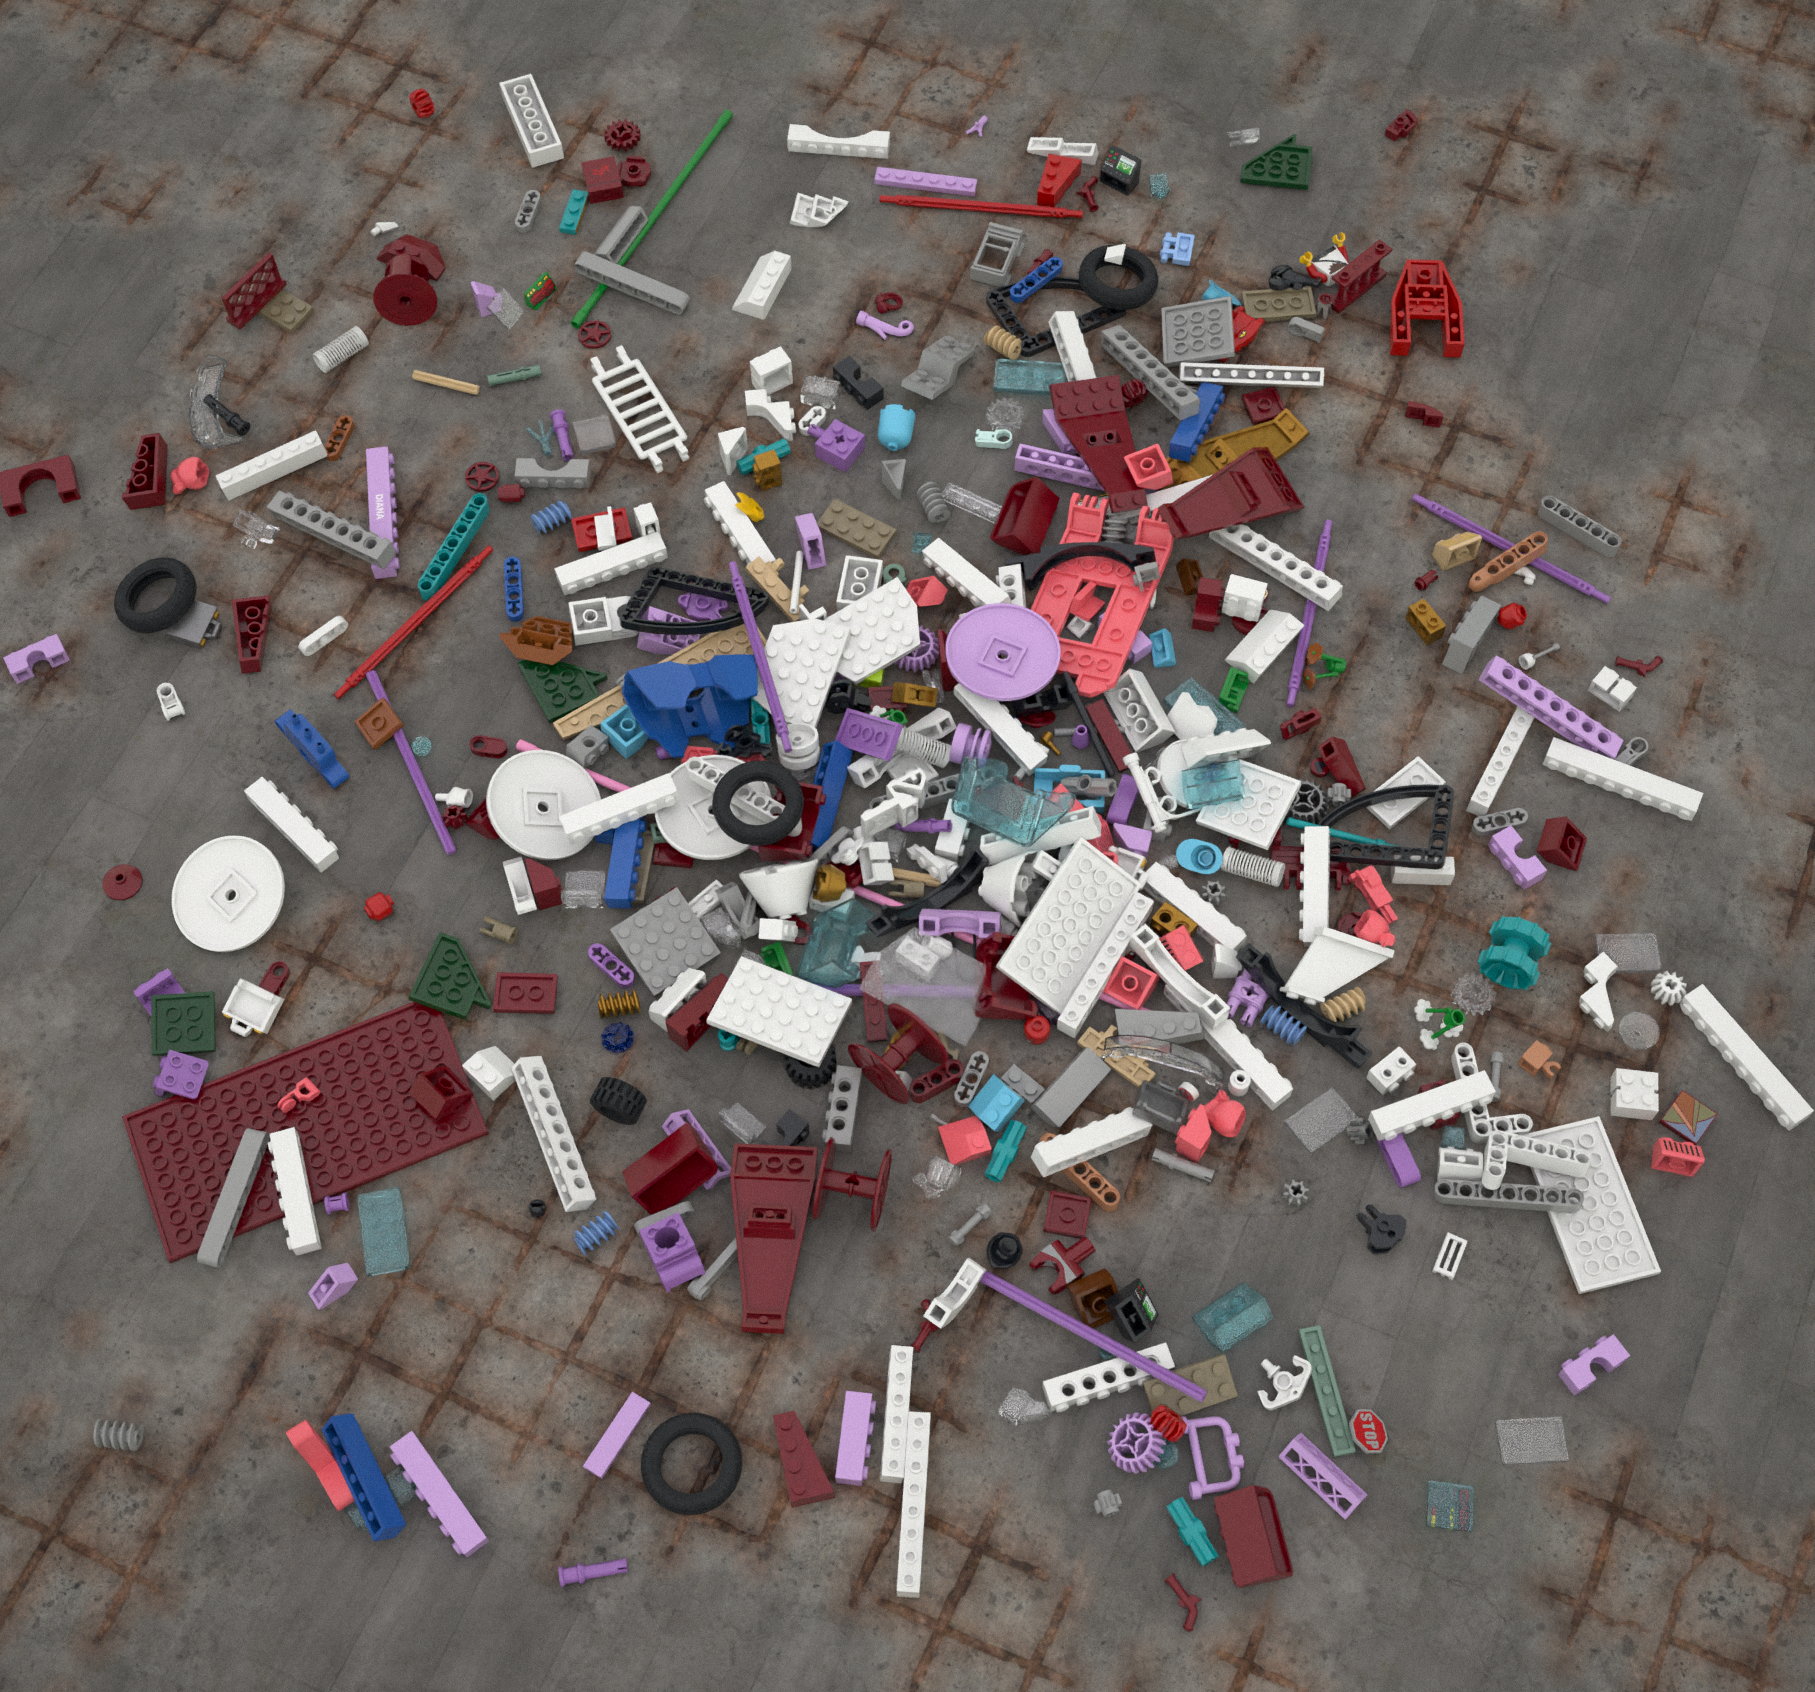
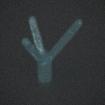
[526,419,554,455]

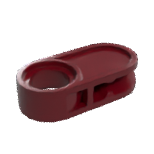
[469,735,508,759]
[259,961,290,996]

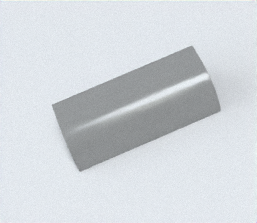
[594,206,649,264]
[1030,1047,1111,1128]

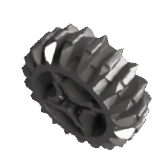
[1283,778,1329,828]

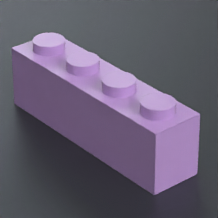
[835,1391,876,1486]

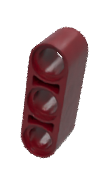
[910,1059,963,1103]

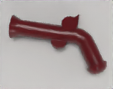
[1076,176,1099,212]
[1615,656,1663,678]
[909,1299,939,1353]
[1164,1573,1202,1632]

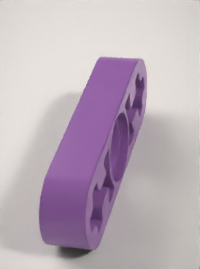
[588,943,635,989]

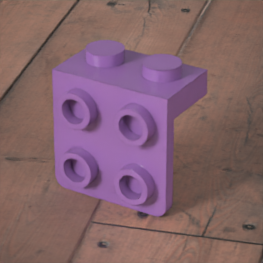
[133,968,185,1016]
[152,1050,209,1099]

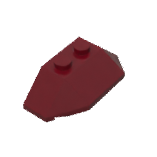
[377,234,445,281]

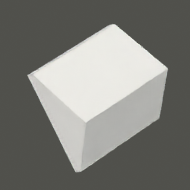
[718,427,748,476]

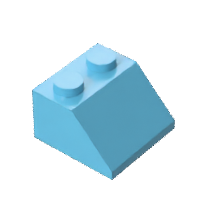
[601,704,648,759]
[968,1074,1025,1132]

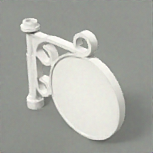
[1122,739,1221,833]

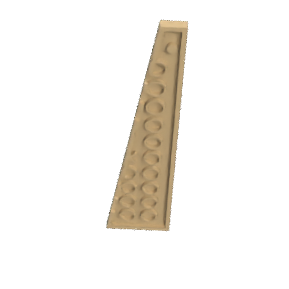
[553,624,767,741]

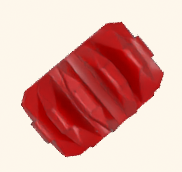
[409,88,435,119]
[1150,1405,1187,1442]

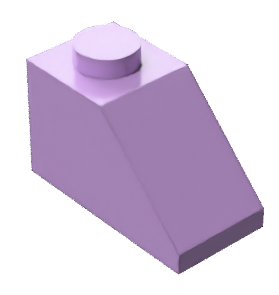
[470,281,502,317]
[1112,823,1153,859]
[308,1263,358,1310]

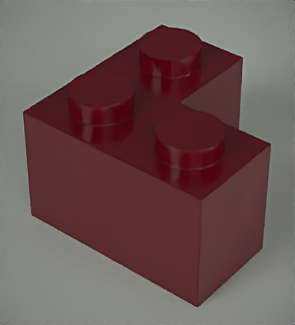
[1191,577,1225,632]

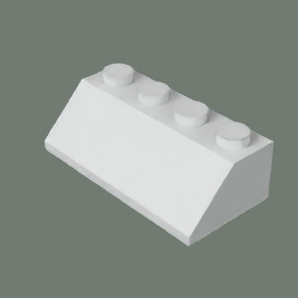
[732,251,792,320]
[1225,610,1304,684]
[1103,669,1175,752]
[1181,728,1271,769]

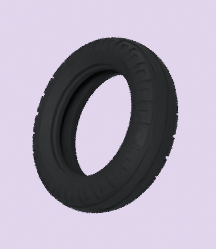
[1079,245,1158,310]
[114,557,197,633]
[712,761,804,846]
[641,1413,742,1515]

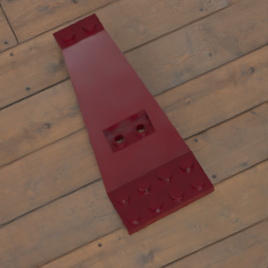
[1049,375,1148,514]
[1158,447,1305,539]
[730,1143,818,1334]

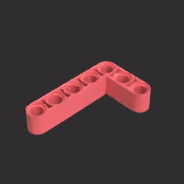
[286,1419,355,1511]

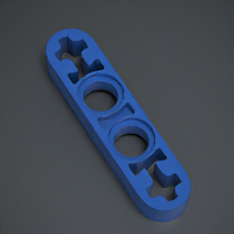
[1010,257,1063,303]
[504,556,524,622]

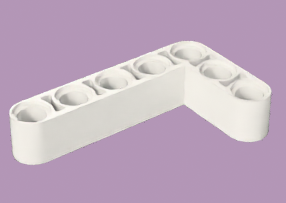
[1451,1043,1533,1144]
[1482,1130,1593,1190]

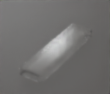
[941,482,1002,523]

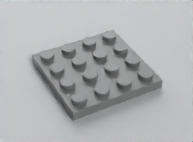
[1161,296,1235,368]
[610,887,721,997]

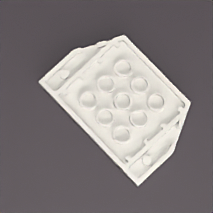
[822,577,921,685]
[751,618,851,728]

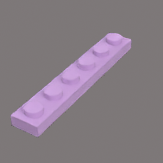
[874,167,977,197]

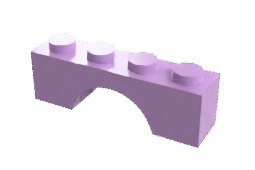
[919,909,1002,938]

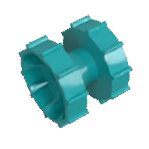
[1477,916,1551,991]

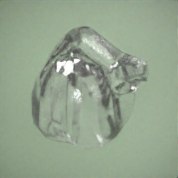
[912,1155,961,1199]

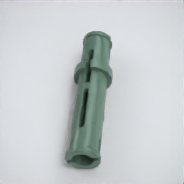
[487,364,542,386]

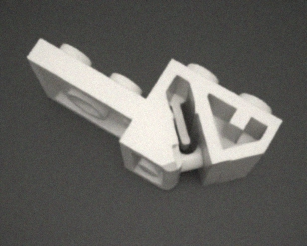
[860,768,926,840]

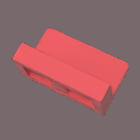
[1069,581,1105,622]

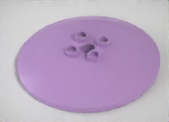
[946,603,1061,701]

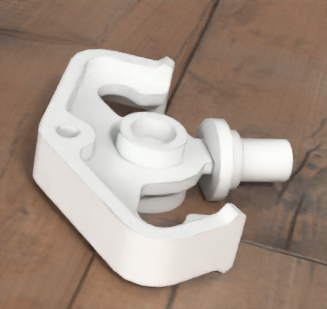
[1257,1355,1312,1411]

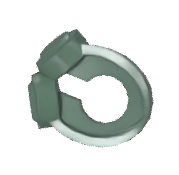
[883,564,907,585]

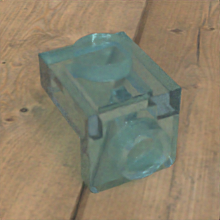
[1148,173,1170,198]

